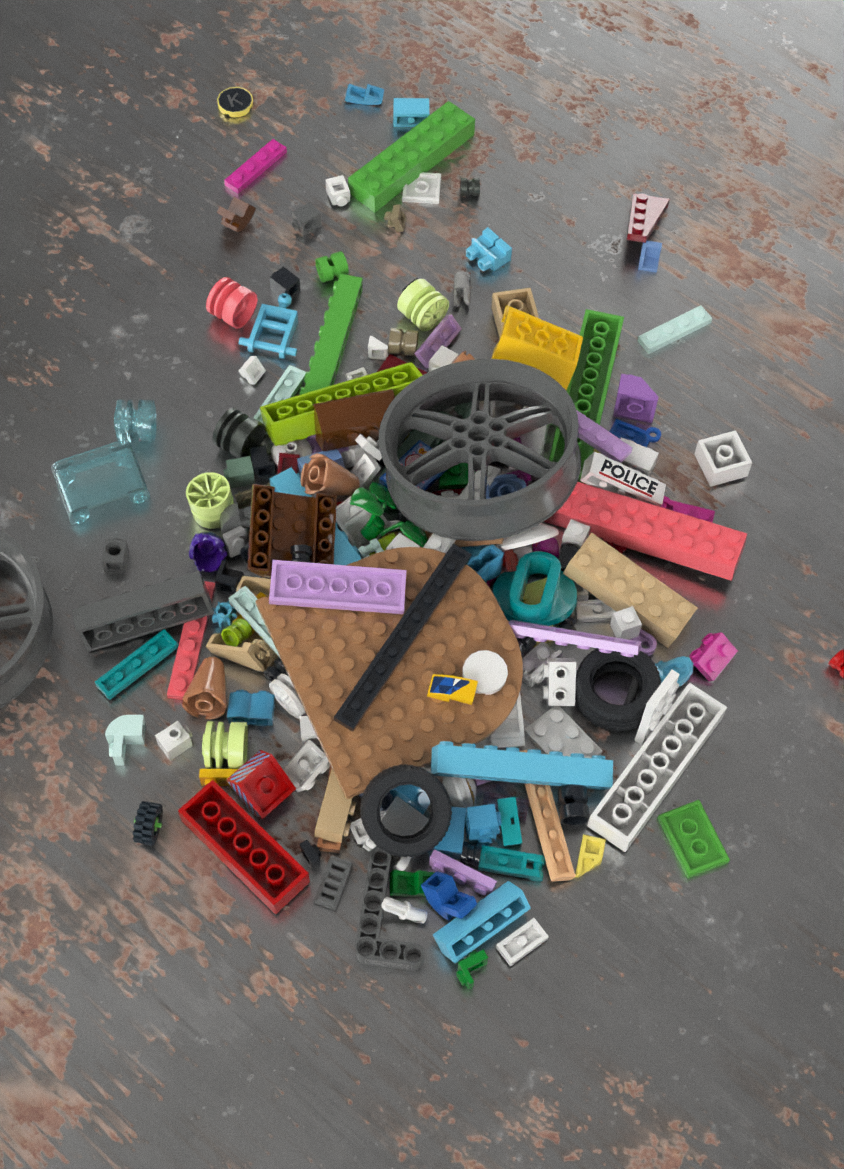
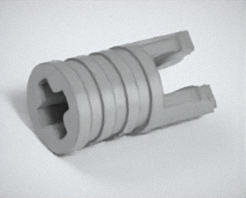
[453,271,471,307]

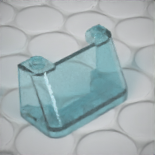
[51,440,151,525]

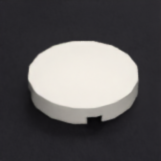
[463,650,508,695]

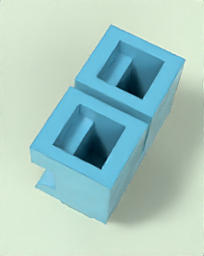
[466,227,512,272]

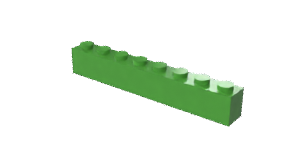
[299,274,363,395]

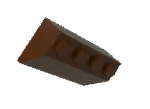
[313,389,395,452]

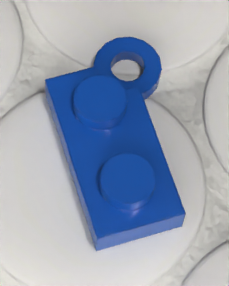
[609,419,661,448]

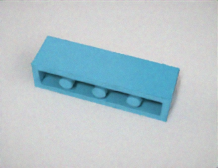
[433,881,531,963]

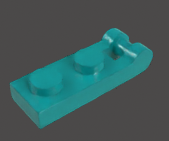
[478,845,545,882]

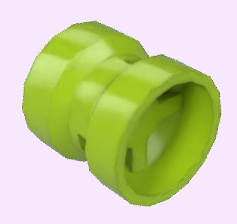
[221,618,252,647]

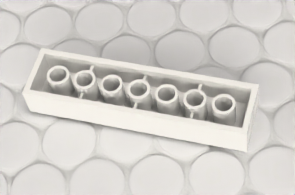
[587,683,727,852]

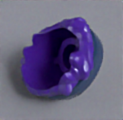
[189,531,227,572]

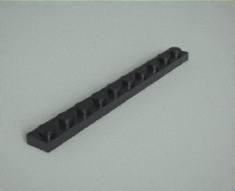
[334,544,472,732]

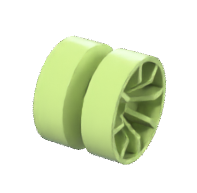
[186,472,235,529]

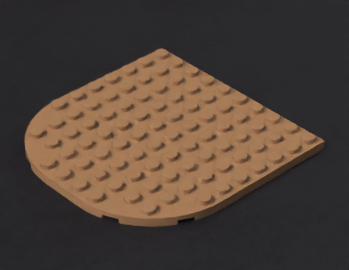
[255,547,523,800]

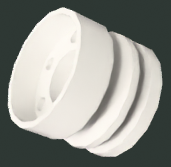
[269,673,305,719]

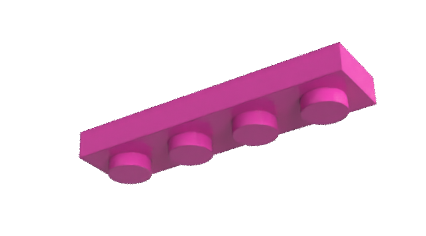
[224,139,287,194]

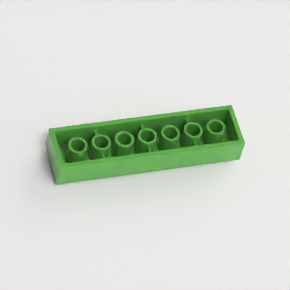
[348,101,475,213]

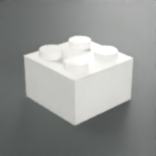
[694,430,752,487]

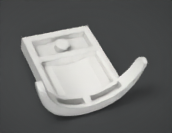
[336,487,400,548]

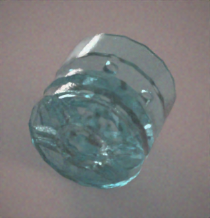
[114,399,157,443]

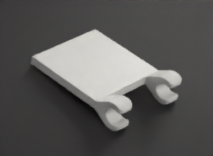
[363,796,429,871]

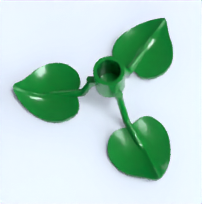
[350,482,429,548]

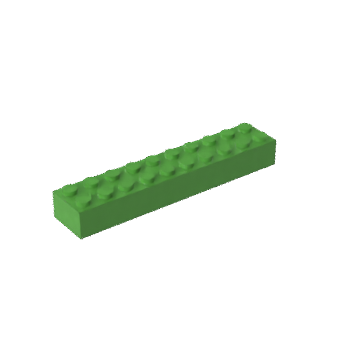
[549,309,624,484]

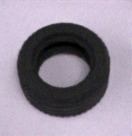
[575,648,661,732]
[360,764,452,857]

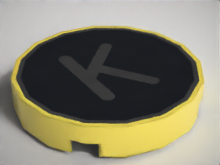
[217,87,253,117]

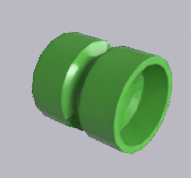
[315,251,349,283]

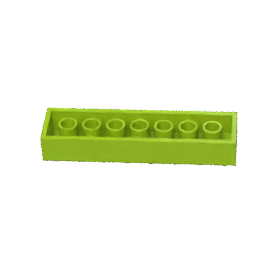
[260,362,422,446]

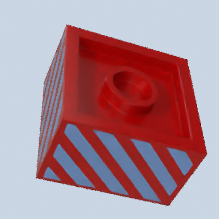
[226,750,296,819]

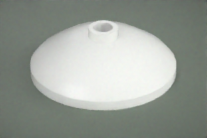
[496,523,559,551]

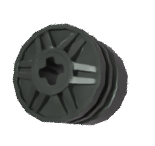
[212,407,266,458]

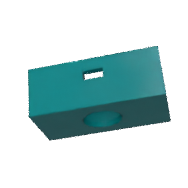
[497,797,522,847]

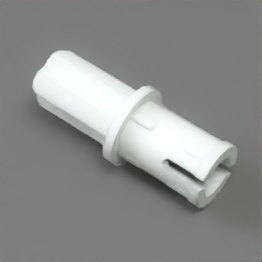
[381,897,427,925]

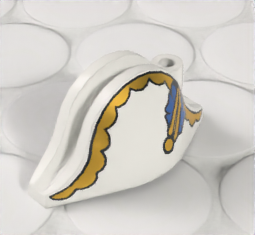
[442,777,476,809]

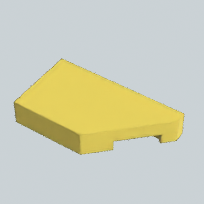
[575,834,606,877]

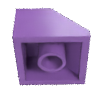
[613,374,658,423]

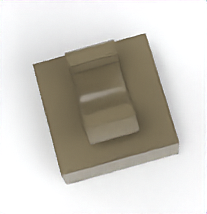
[384,204,407,232]

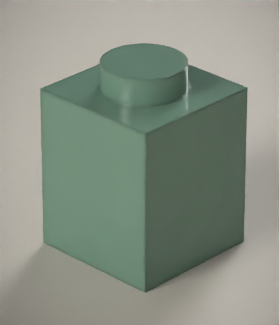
[223,456,255,488]

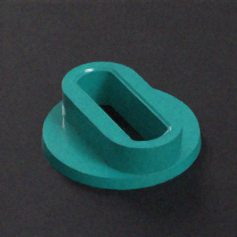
[492,551,578,626]

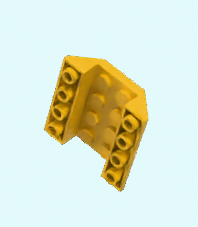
[491,305,583,390]

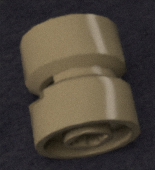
[388,328,419,356]

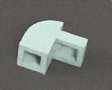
[105,715,146,765]

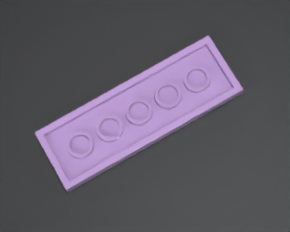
[269,560,406,614]

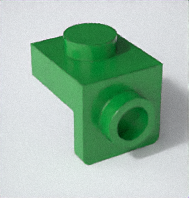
[456,949,488,990]

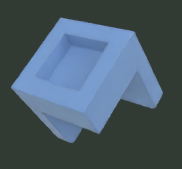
[638,241,662,272]

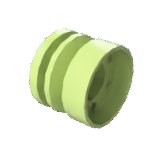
[397,279,449,331]
[202,721,248,769]

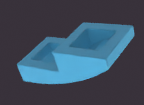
[345,84,384,105]

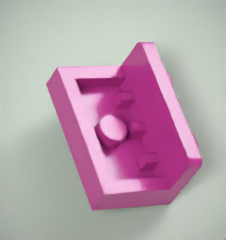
[690,632,738,682]

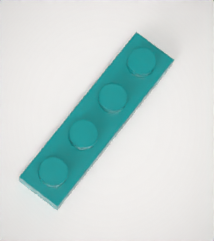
[95,629,178,700]

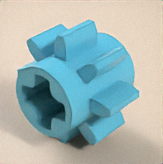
[212,601,237,628]

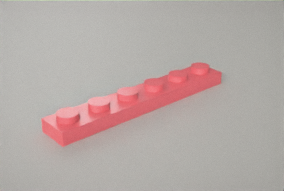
[167,581,216,700]

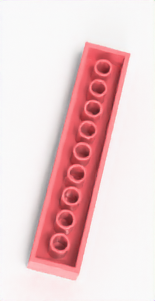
[544,482,747,581]

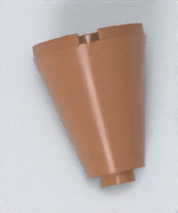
[301,453,360,496]
[182,657,227,720]

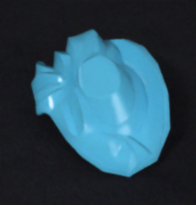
[655,656,693,686]

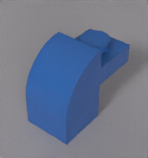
[421,871,477,920]

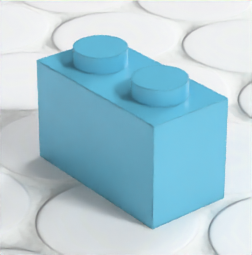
[393,98,430,127]

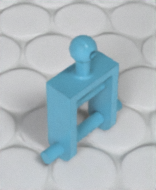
[239,293,298,359]

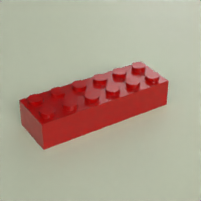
[178,779,310,915]

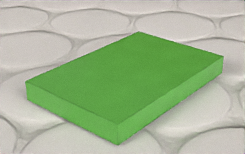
[657,800,730,879]

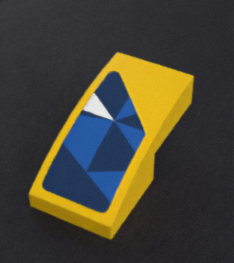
[427,674,478,705]

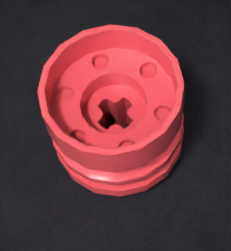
[206,277,258,329]

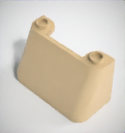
[206,576,278,672]

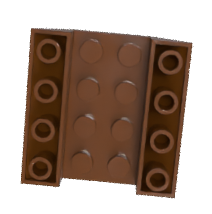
[247,484,337,578]

